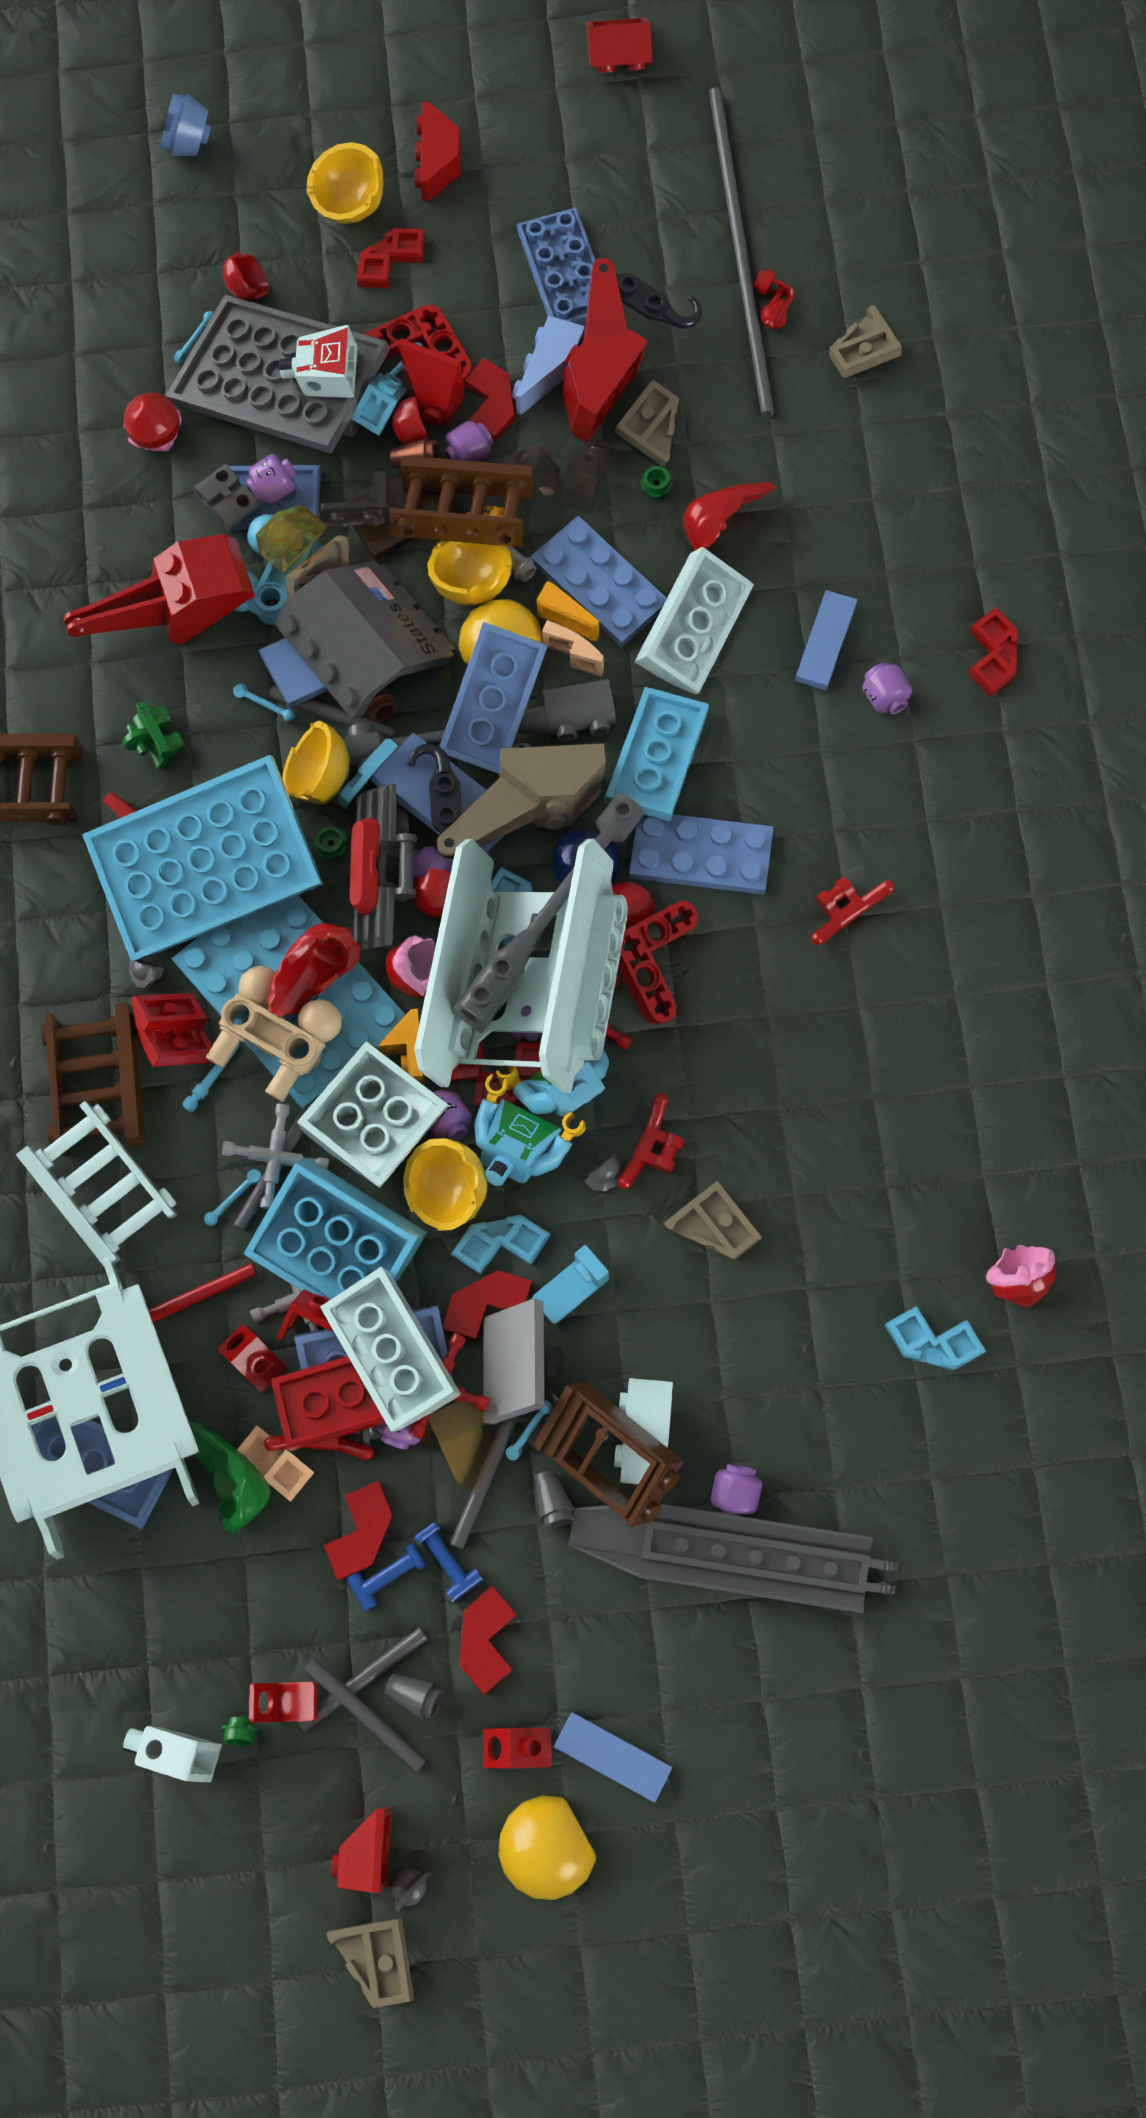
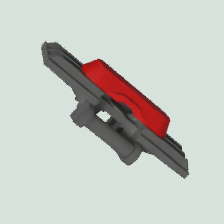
[350,784,417,953]

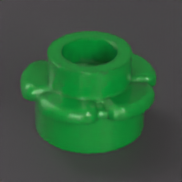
[640,466,672,498]
[314,827,347,859]
[221,1717,258,1747]

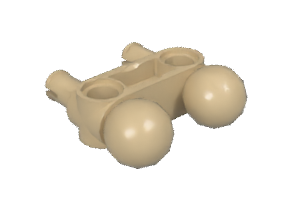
[206,966,342,1102]

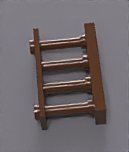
[389,456,533,548]
[0,733,82,825]
[40,1002,146,1156]

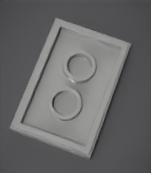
[483,1298,545,1424]

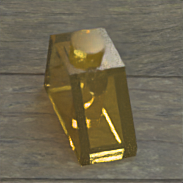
[256,505,327,572]
[428,1400,486,1487]

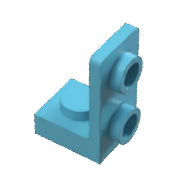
[351,373,407,435]
[532,1245,609,1325]

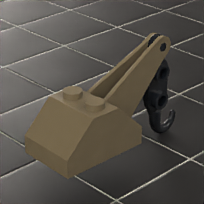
[409,744,606,861]

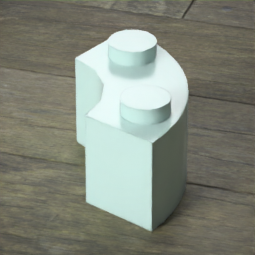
[614,1378,673,1484]

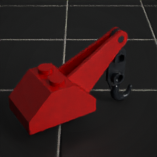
[562,258,702,444]

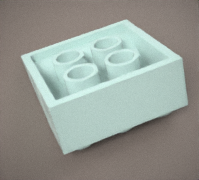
[297,1041,448,1188]

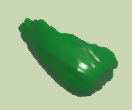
[189,1421,270,1535]

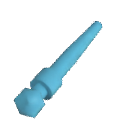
[182,1044,240,1112]

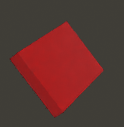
[271,1356,386,1452]

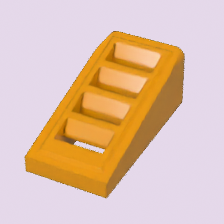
[537,581,599,642]

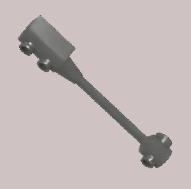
[345,679,616,772]
[453,794,644,1033]

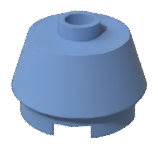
[160,93,211,156]

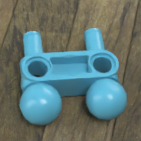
[234,514,322,625]

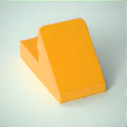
[378,1009,426,1085]

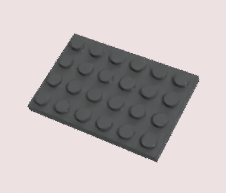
[165,295,390,454]

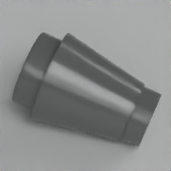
[534,1470,575,1529]
[384,1673,444,1719]

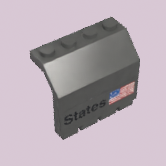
[273,561,457,719]

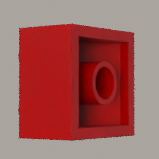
[586,17,652,73]

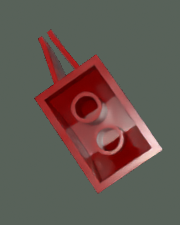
[63,534,255,645]

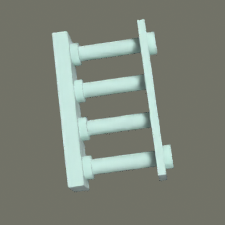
[16,1101,178,1266]

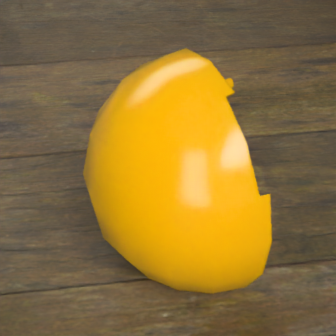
[307,142,383,224]
[427,541,512,606]
[458,599,543,664]
[282,721,350,804]
[403,1138,487,1231]
[498,1795,596,1900]

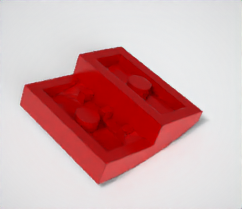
[132,993,212,1067]

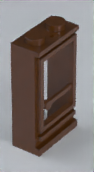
[533,1382,684,1527]

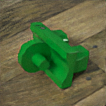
[122,701,184,770]

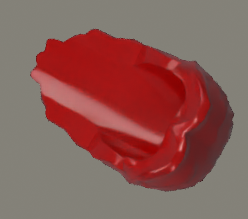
[682,481,776,551]
[267,923,361,1018]

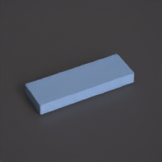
[795,590,857,691]
[554,1712,673,1803]

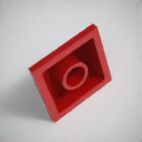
[398,339,465,428]
[331,1806,392,1893]

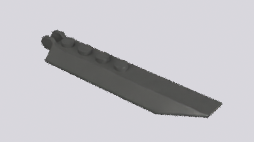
[569,1504,899,1613]

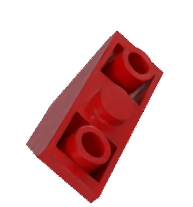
[415,102,461,201]

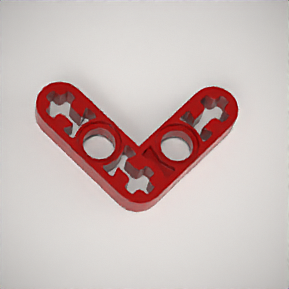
[364,305,472,386]
[618,901,698,1025]

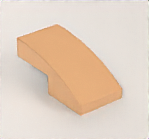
[542,620,604,677]
[237,1425,314,1502]

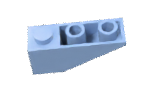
[512,316,585,415]

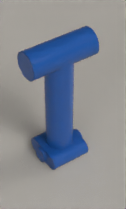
[414,1522,484,1603]
[346,1543,427,1612]

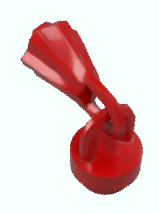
[753,269,795,330]

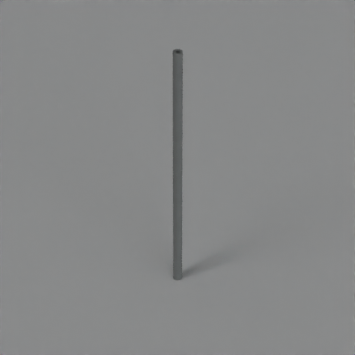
[709,88,774,418]

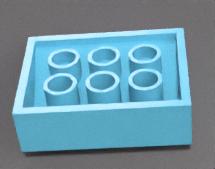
[244,1158,427,1300]

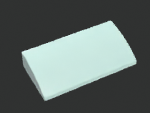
[635,547,754,695]
[320,1267,461,1433]

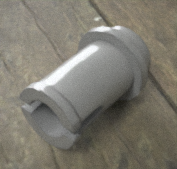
[507,546,536,582]

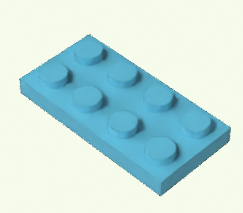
[605,687,709,821]

